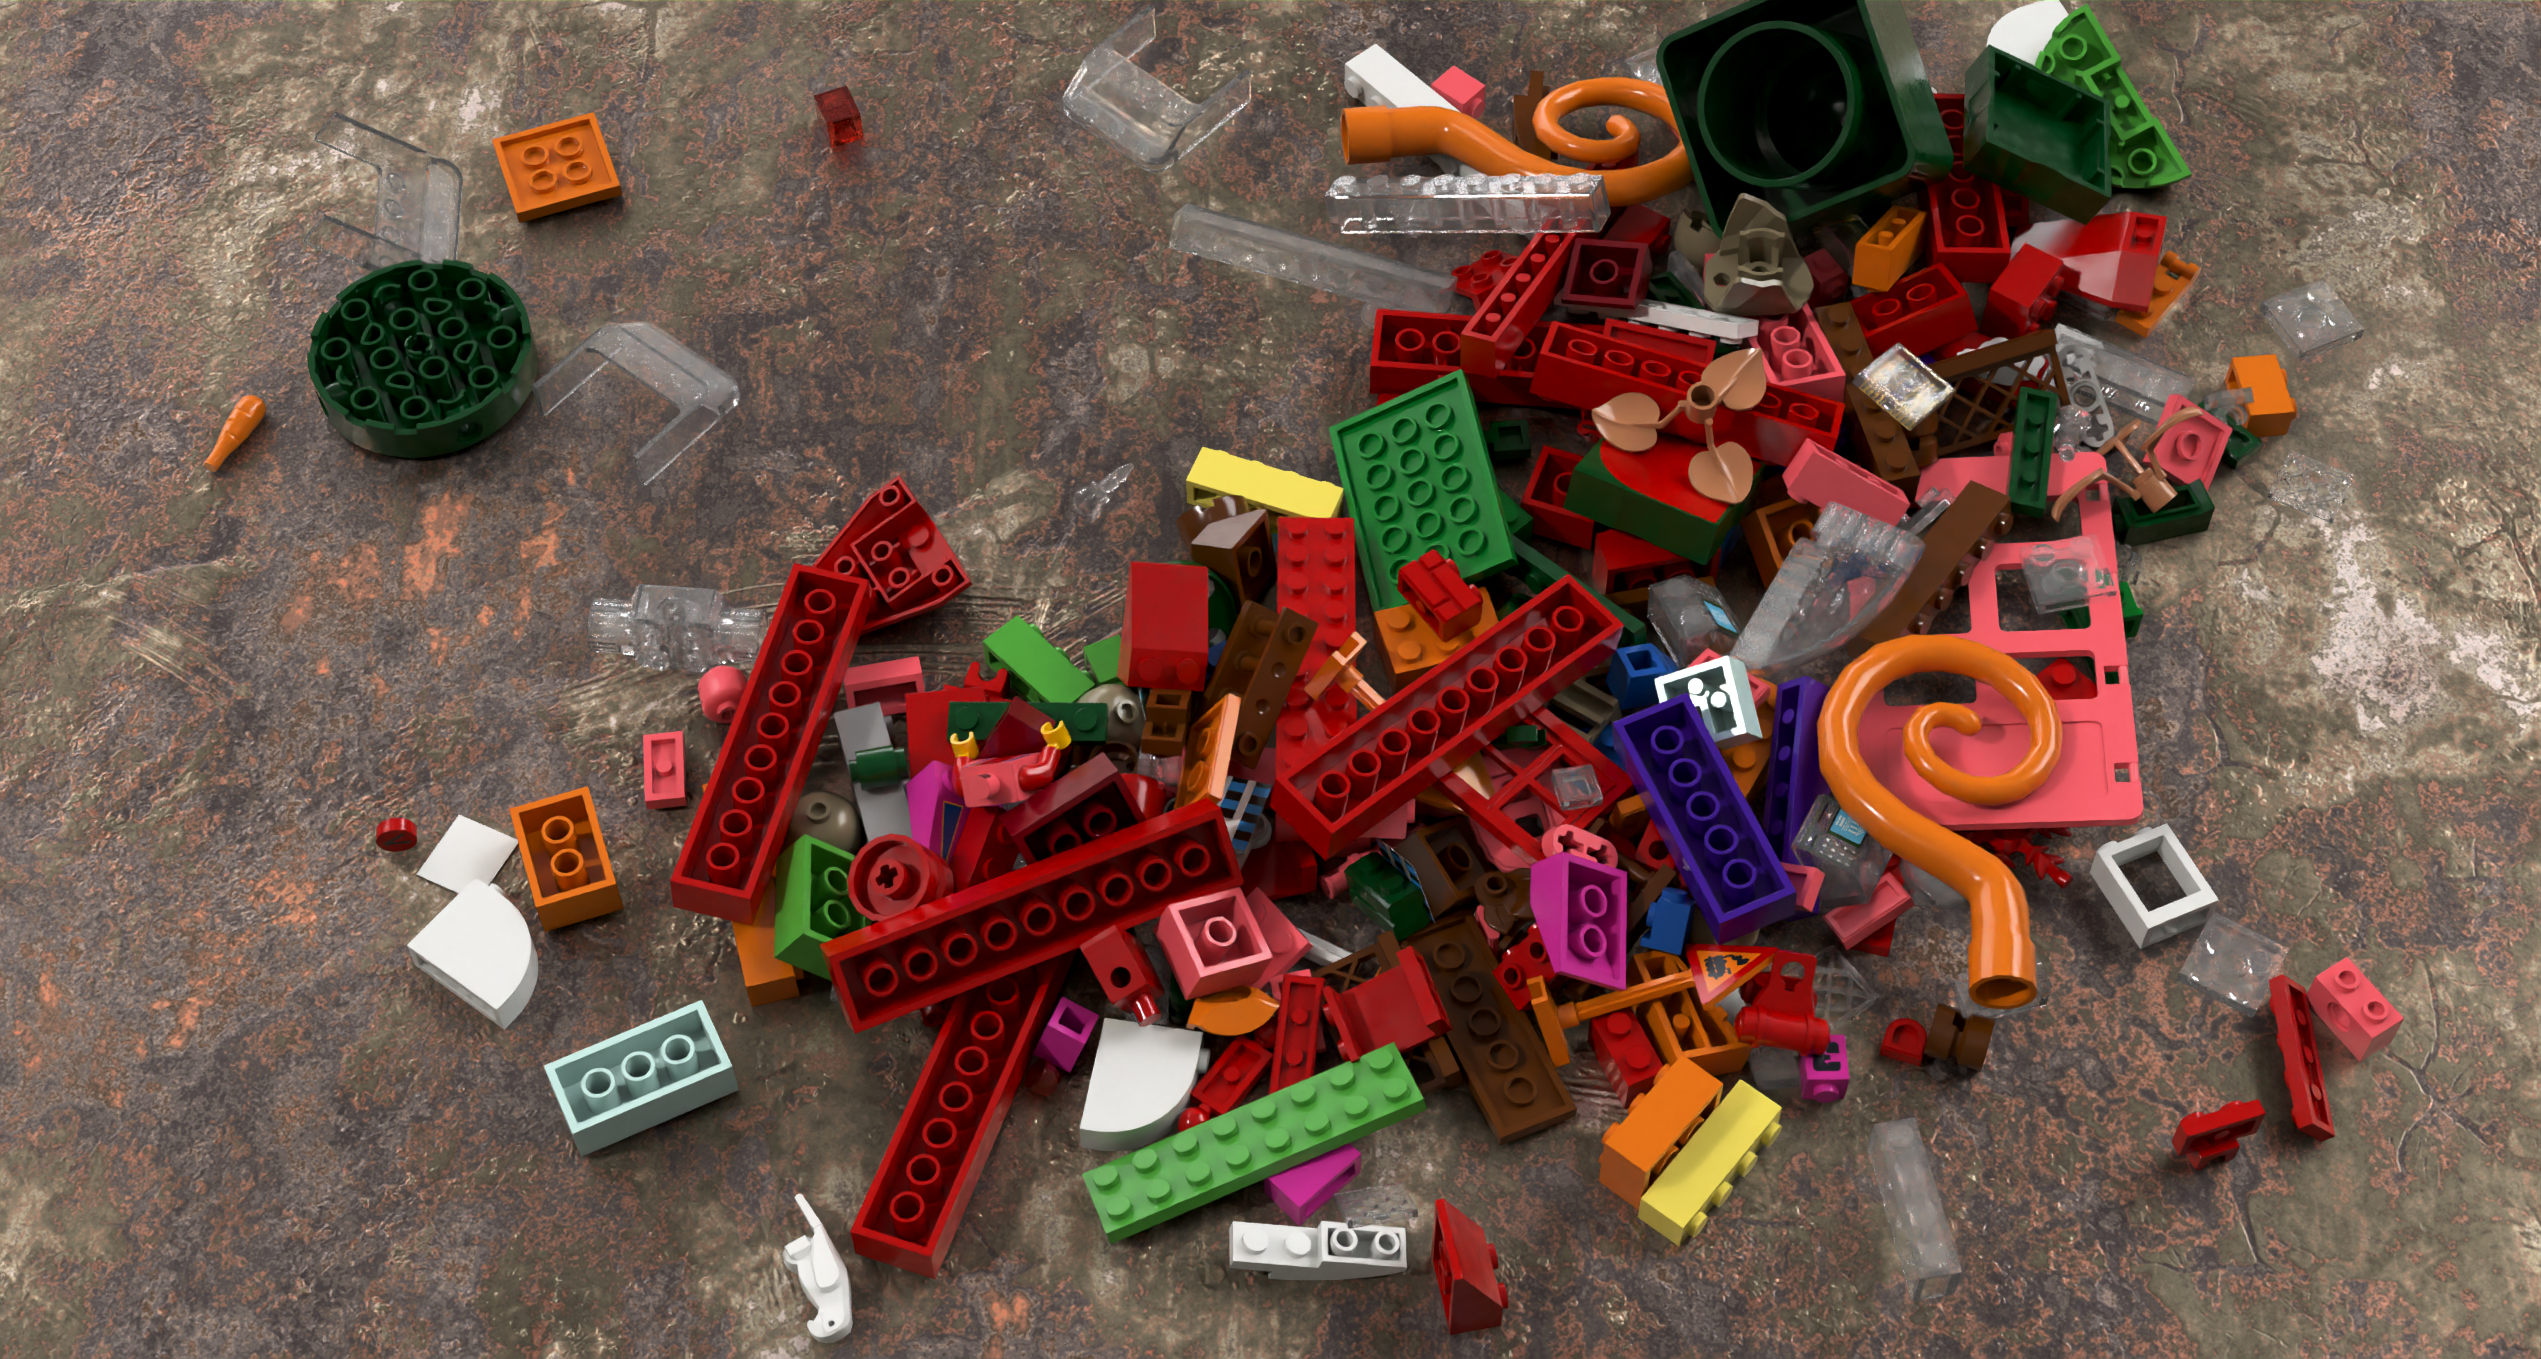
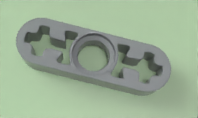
[2058,345,2115,450]

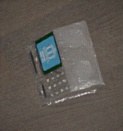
[1647,574,1752,670]
[1791,794,1893,909]

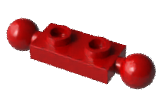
[1178,1017,1278,1132]

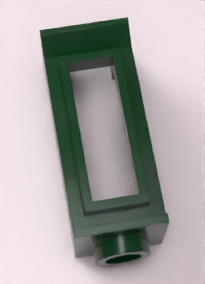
[2111,479,2215,549]

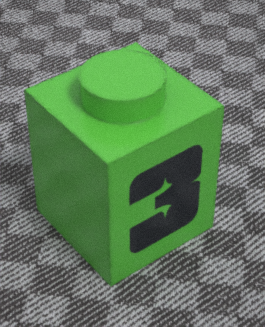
[1083,635,1138,692]

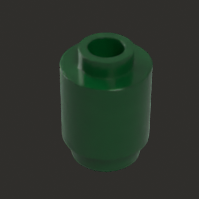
[848,745,909,791]

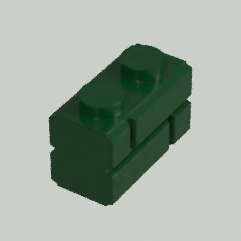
[1344,852,1430,941]

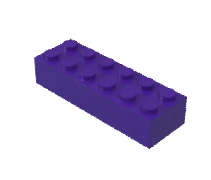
[1612,692,1796,946]

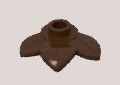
[1474,868,1536,935]

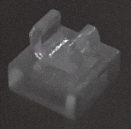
[2203,387,2254,425]

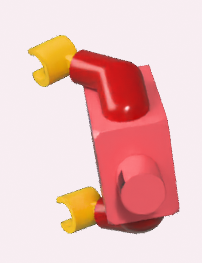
[950,721,1071,808]

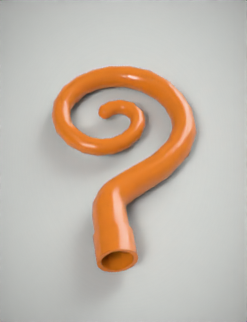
[1341,77,1695,209]
[1817,635,2063,1009]

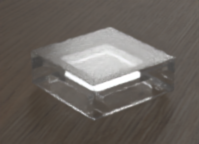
[1551,764,1603,811]

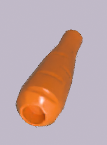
[204,395,266,472]

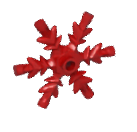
[1952,827,2073,889]

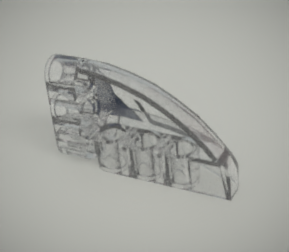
[1729,502,1927,678]

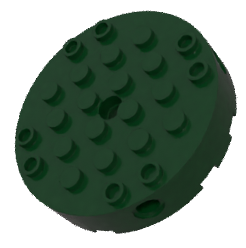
[307,259,538,458]

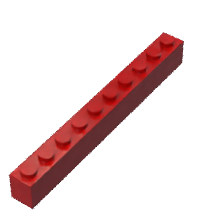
[1460,149,1639,379]

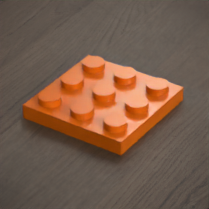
[492,112,622,223]

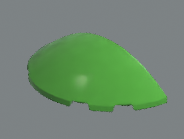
[2035,3,2192,189]

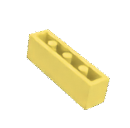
[1186,447,1344,530]
[1638,1079,1782,1247]

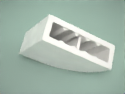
[1986,0,2069,66]
[407,877,538,1030]
[1080,1018,1210,1151]

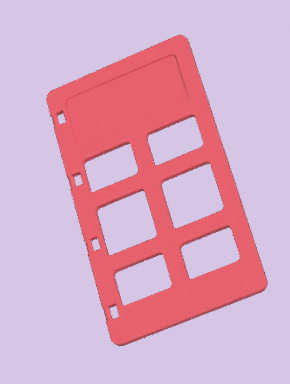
[1848,452,2143,831]

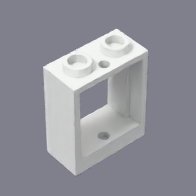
[2090,823,2219,949]

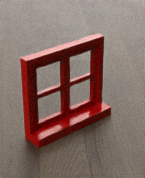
[1432,705,1635,867]

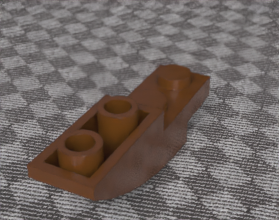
[1512,70,1558,161]
[1141,688,1196,758]

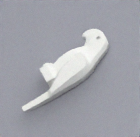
[782,1194,853,1343]

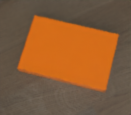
[1173,693,1242,810]

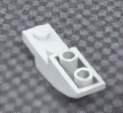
[1229,1221,1407,1280]

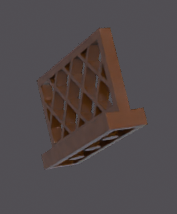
[1903,329,2074,456]
[1311,929,1464,1098]

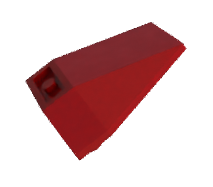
[2008,211,2167,313]
[811,475,973,635]

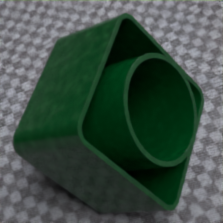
[1656,0,1954,240]

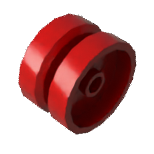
[847,833,954,923]

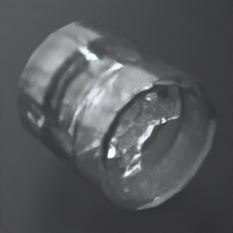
[1137,747,1182,787]

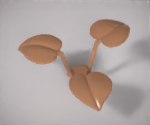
[1591,348,1766,505]
[2051,406,2204,522]

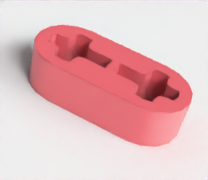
[1542,824,1618,868]

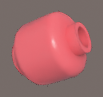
[697,665,748,724]

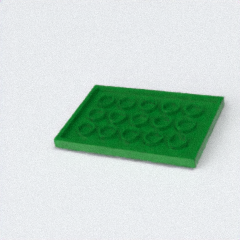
[1329,369,1518,614]

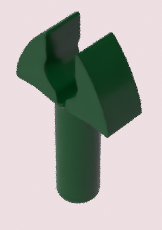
[1479,725,1546,754]

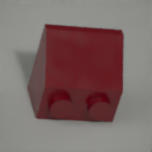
[1561,238,1653,310]

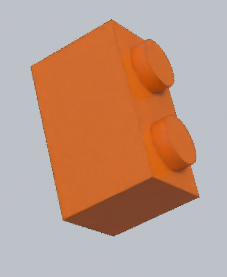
[2224,354,2297,437]

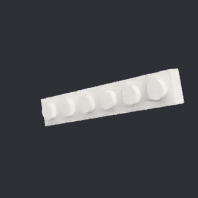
[1554,288,1759,344]

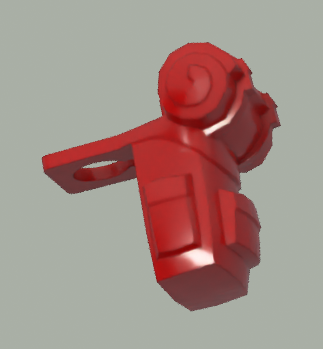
[1734,949,1831,1057]

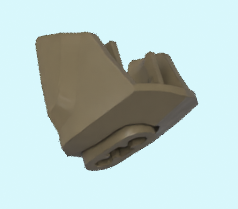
[1704,193,1814,316]

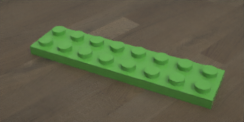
[1082,1042,1427,1244]

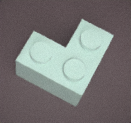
[1654,655,1763,750]

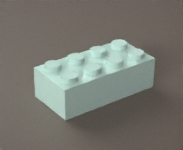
[544,1000,739,1157]

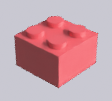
[1153,887,1273,1000]

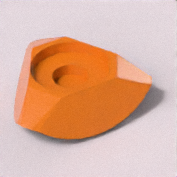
[1186,985,1280,1036]

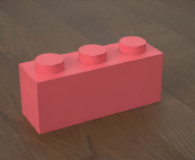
[1782,438,1910,543]

